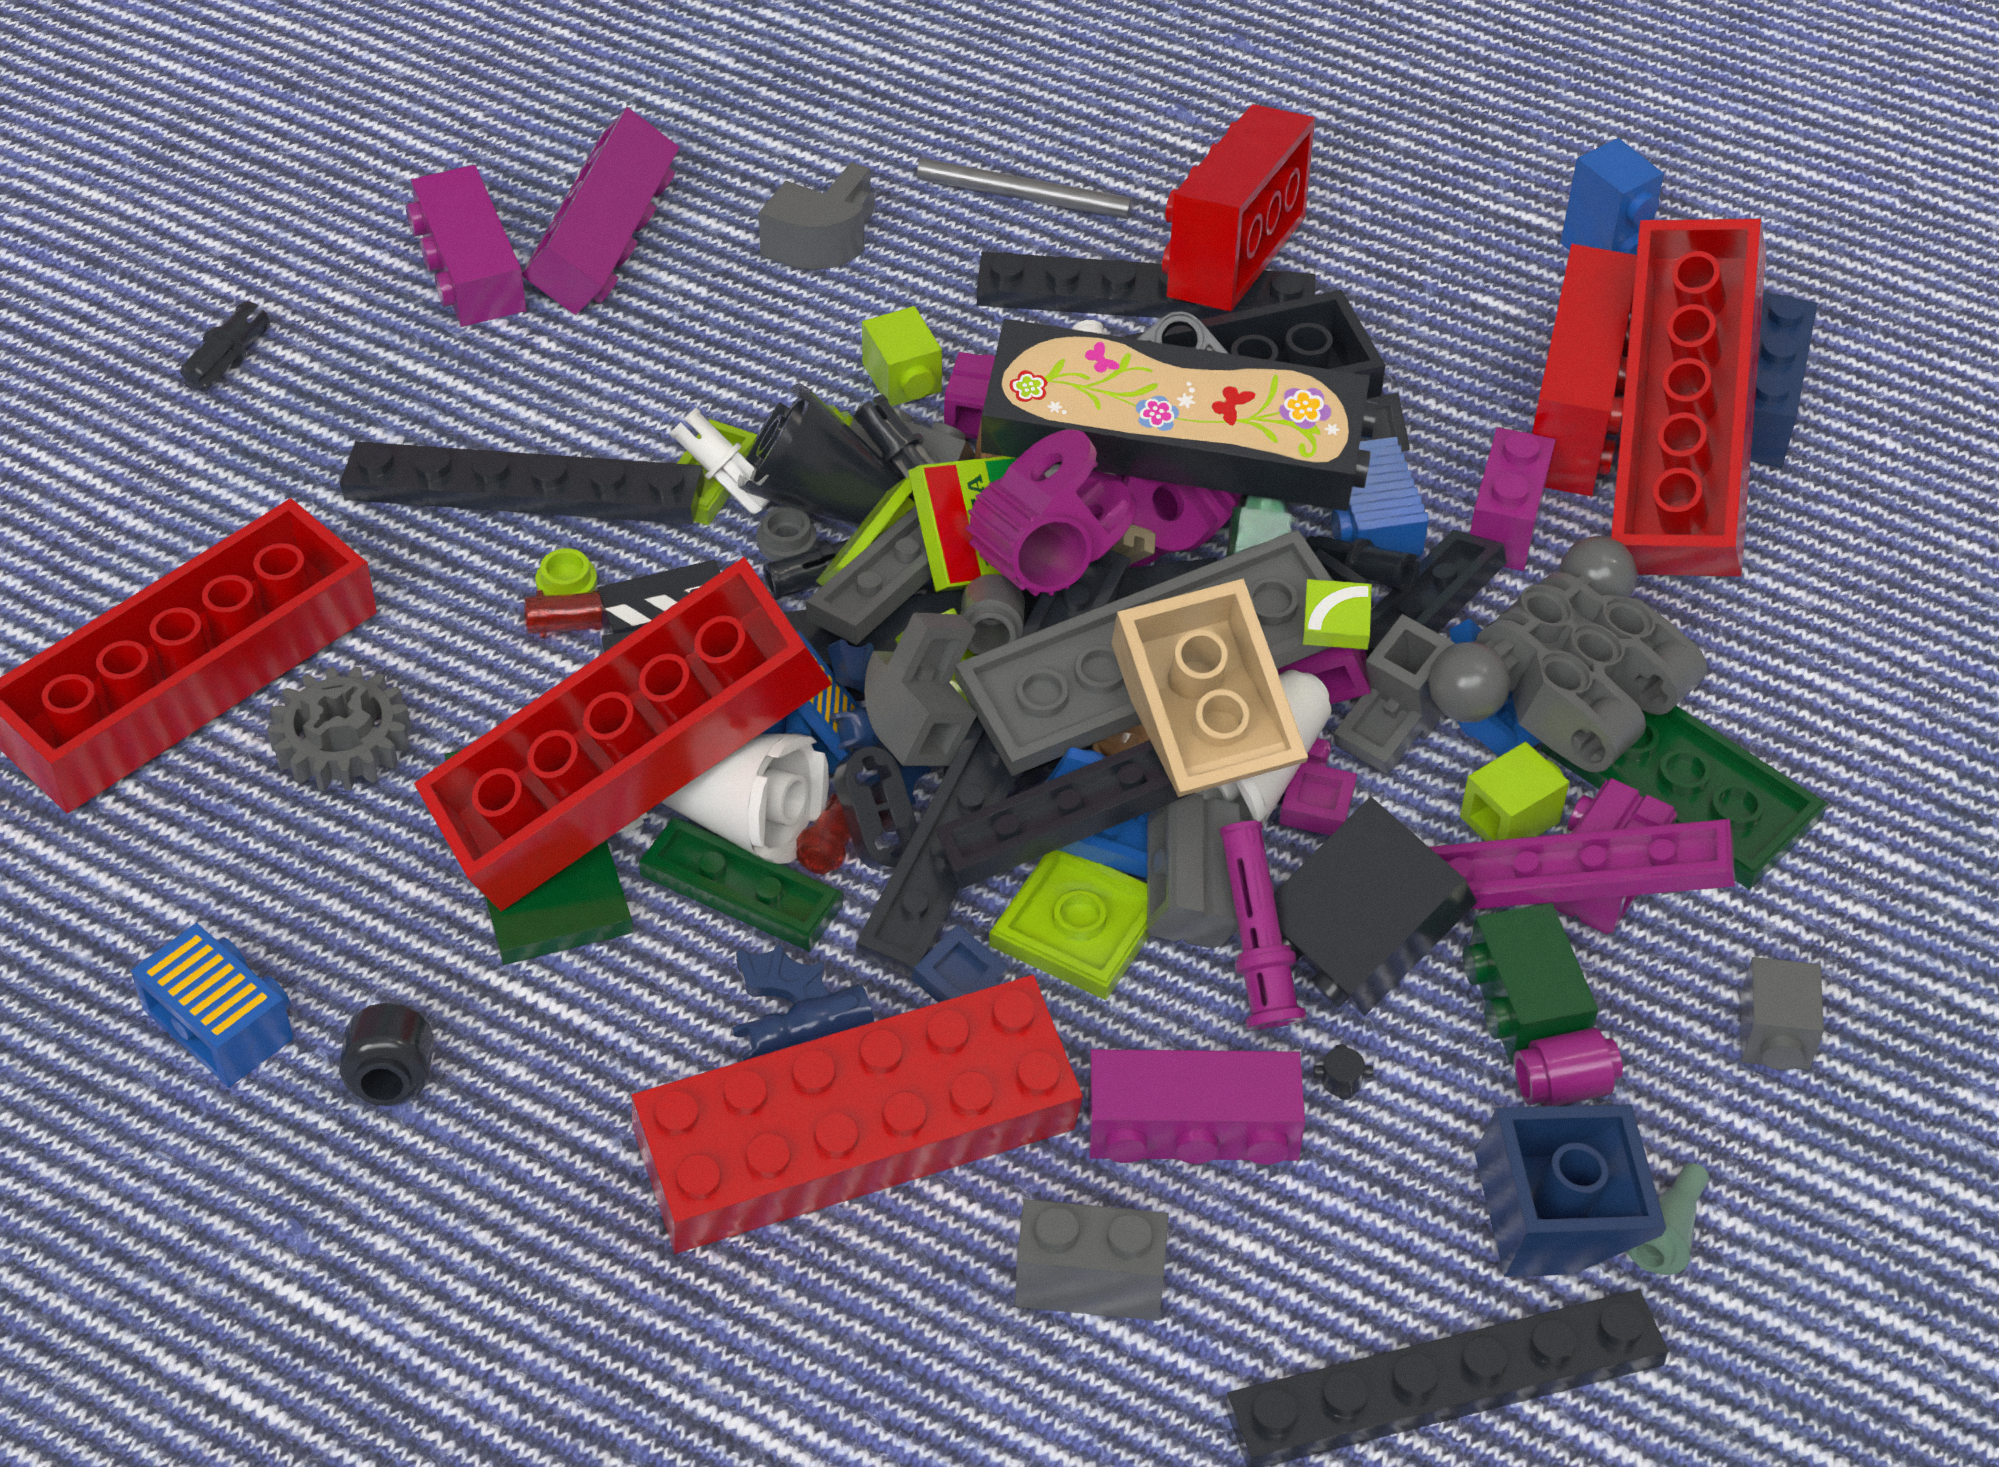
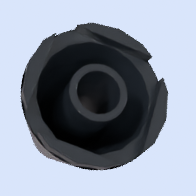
[737,383,912,528]

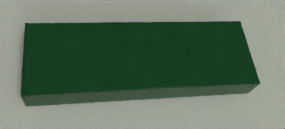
[639,817,843,952]

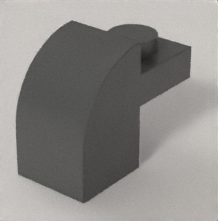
[758,162,875,270]
[864,613,978,766]
[1333,614,1455,775]

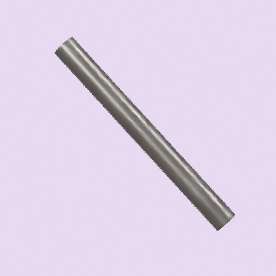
[917,158,1132,219]

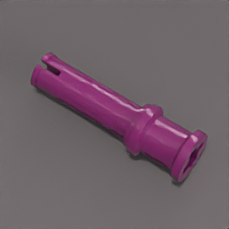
[1219,820,1307,1031]

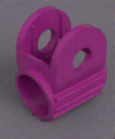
[966,429,1137,596]
[1115,474,1242,568]

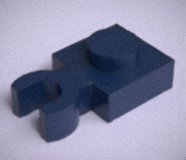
[911,924,1009,1003]

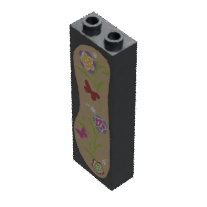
[981,318,1378,511]

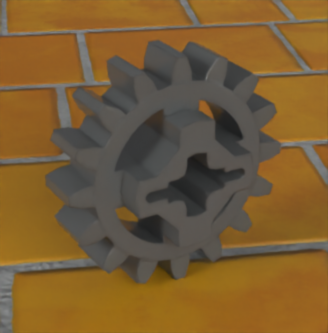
[267,667,411,791]

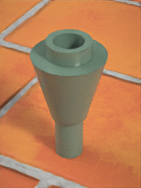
[1626,1163,1709,1275]

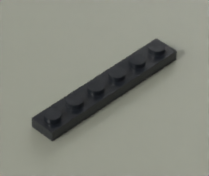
[977,252,1316,320]
[340,441,705,525]
[1225,1289,1669,1467]

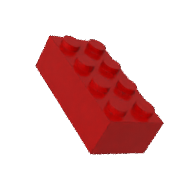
[1162,104,1315,312]
[1532,244,1637,497]

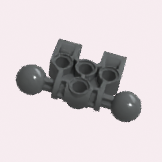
[1428,535,1707,773]

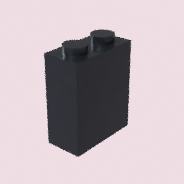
[1274,796,1477,1017]

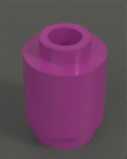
[1514,1027,1623,1107]

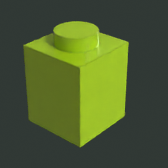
[862,306,942,406]
[1460,741,1570,841]

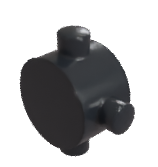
[1313,1044,1374,1100]

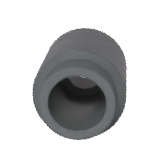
[960,574,1025,655]

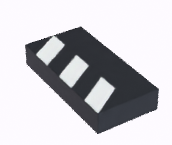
[597,559,721,634]

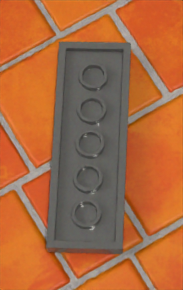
[955,529,1333,776]

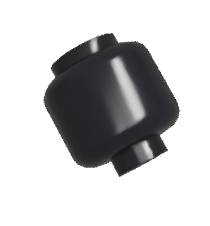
[339,1002,435,1106]

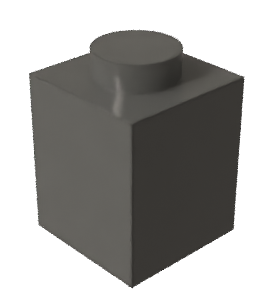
[1739,957,1824,1070]

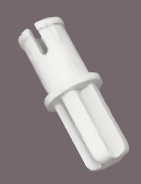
[669,407,770,515]

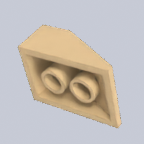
[1111,578,1308,797]

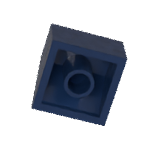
[1474,1104,1666,1277]

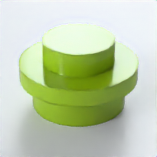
[535,548,597,605]

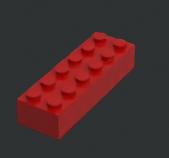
[1611,219,1766,577]
[0,498,377,814]
[414,556,832,912]
[631,974,1083,1254]

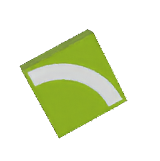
[1303,579,1372,650]

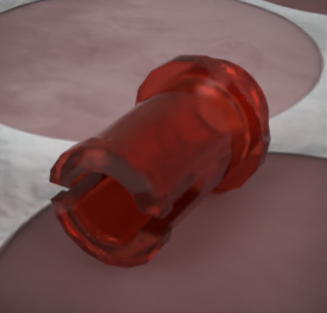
[524,590,602,639]
[796,793,851,874]

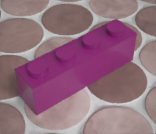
[522,107,680,316]

